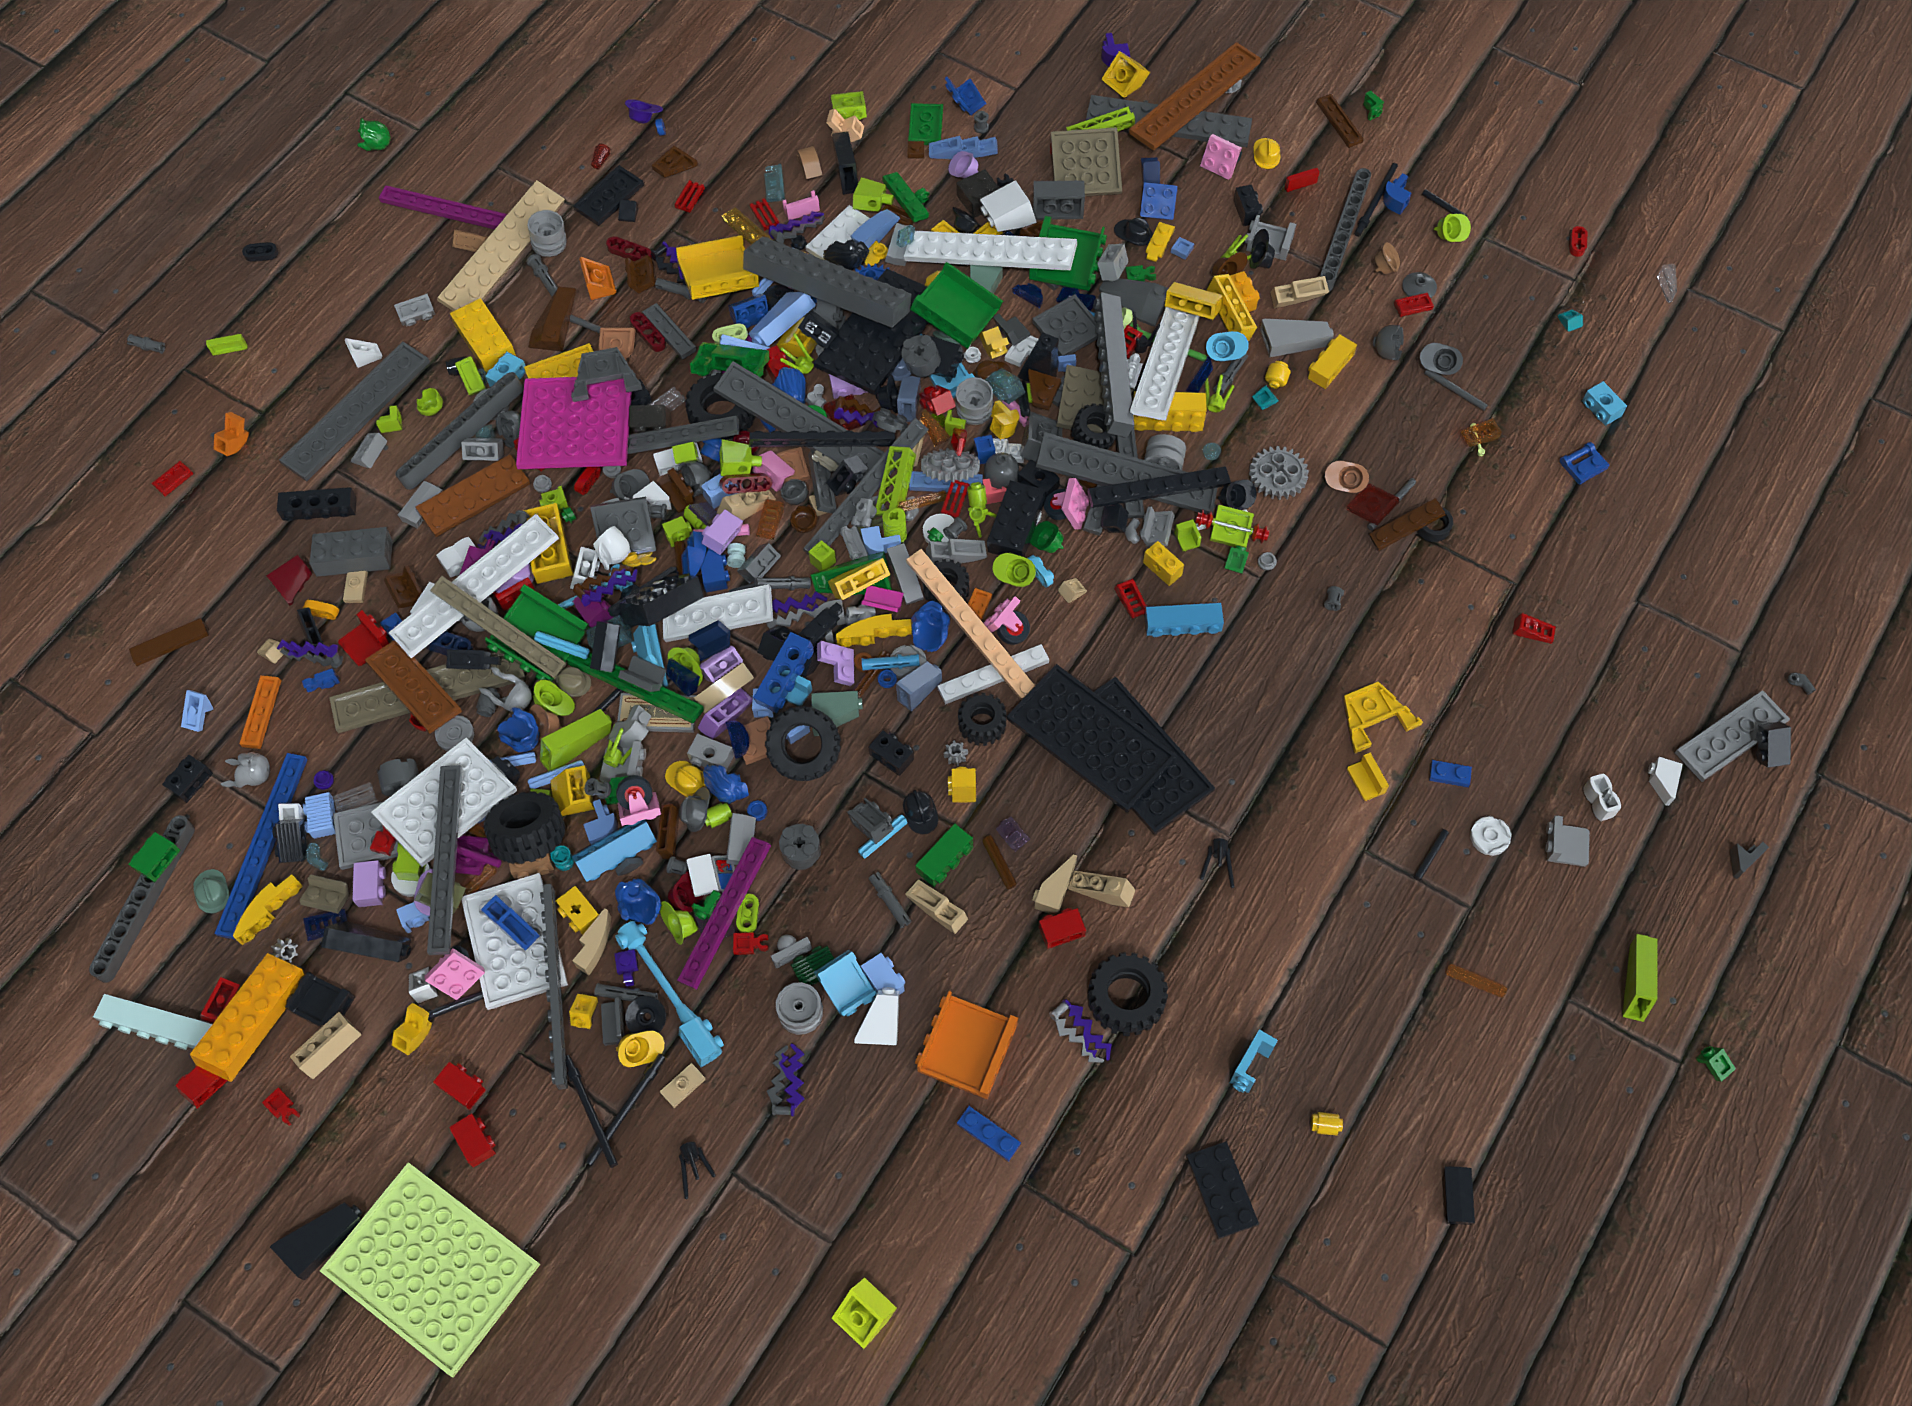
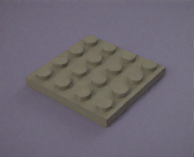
[1051,128,1122,196]
[1056,365,1133,433]

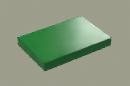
[908,103,943,145]

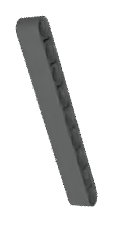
[1320,168,1371,291]
[395,372,524,490]
[89,815,195,983]

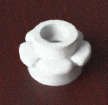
[964,347,981,363]

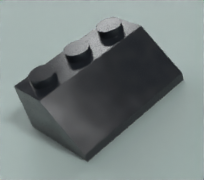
[757,625,821,677]

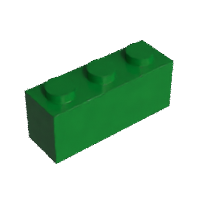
[915,824,973,887]

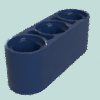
[426,632,474,656]

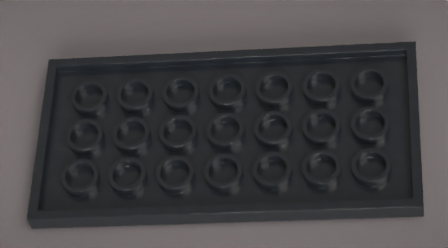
[814,268,929,395]
[1007,664,1177,813]
[1094,677,1215,835]

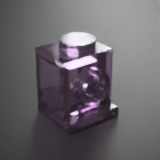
[996,817,1030,852]

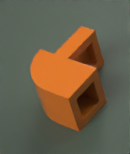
[214,412,249,456]

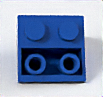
[728,294,769,329]

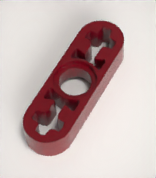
[606,236,652,262]
[630,312,666,352]
[719,473,772,494]

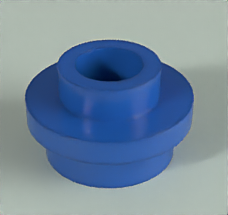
[878,670,897,688]

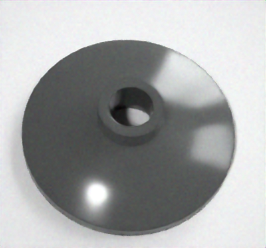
[1402,272,1437,298]

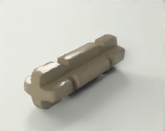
[811,450,839,472]

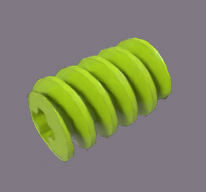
[882,508,907,543]

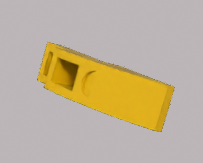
[836,614,912,647]
[233,874,303,945]

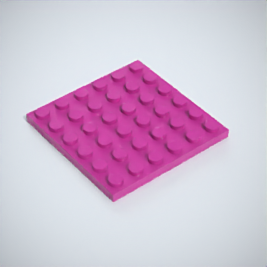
[516,377,632,469]

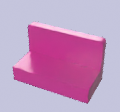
[861,585,904,612]

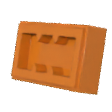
[968,588,992,621]

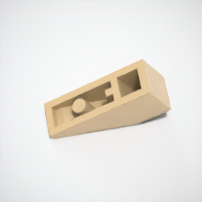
[1032,855,1077,915]

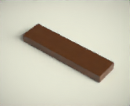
[1316,94,1364,148]
[129,618,209,666]

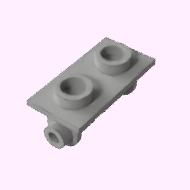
[840,525,868,560]

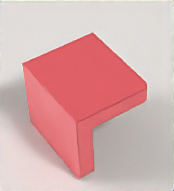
[982,478,1007,504]

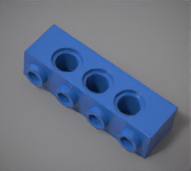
[753,632,814,713]

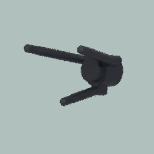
[1132,311,1160,353]
[1200,838,1235,888]
[679,1142,716,1199]

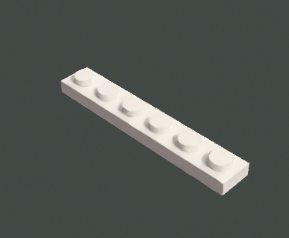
[938,644,1049,705]

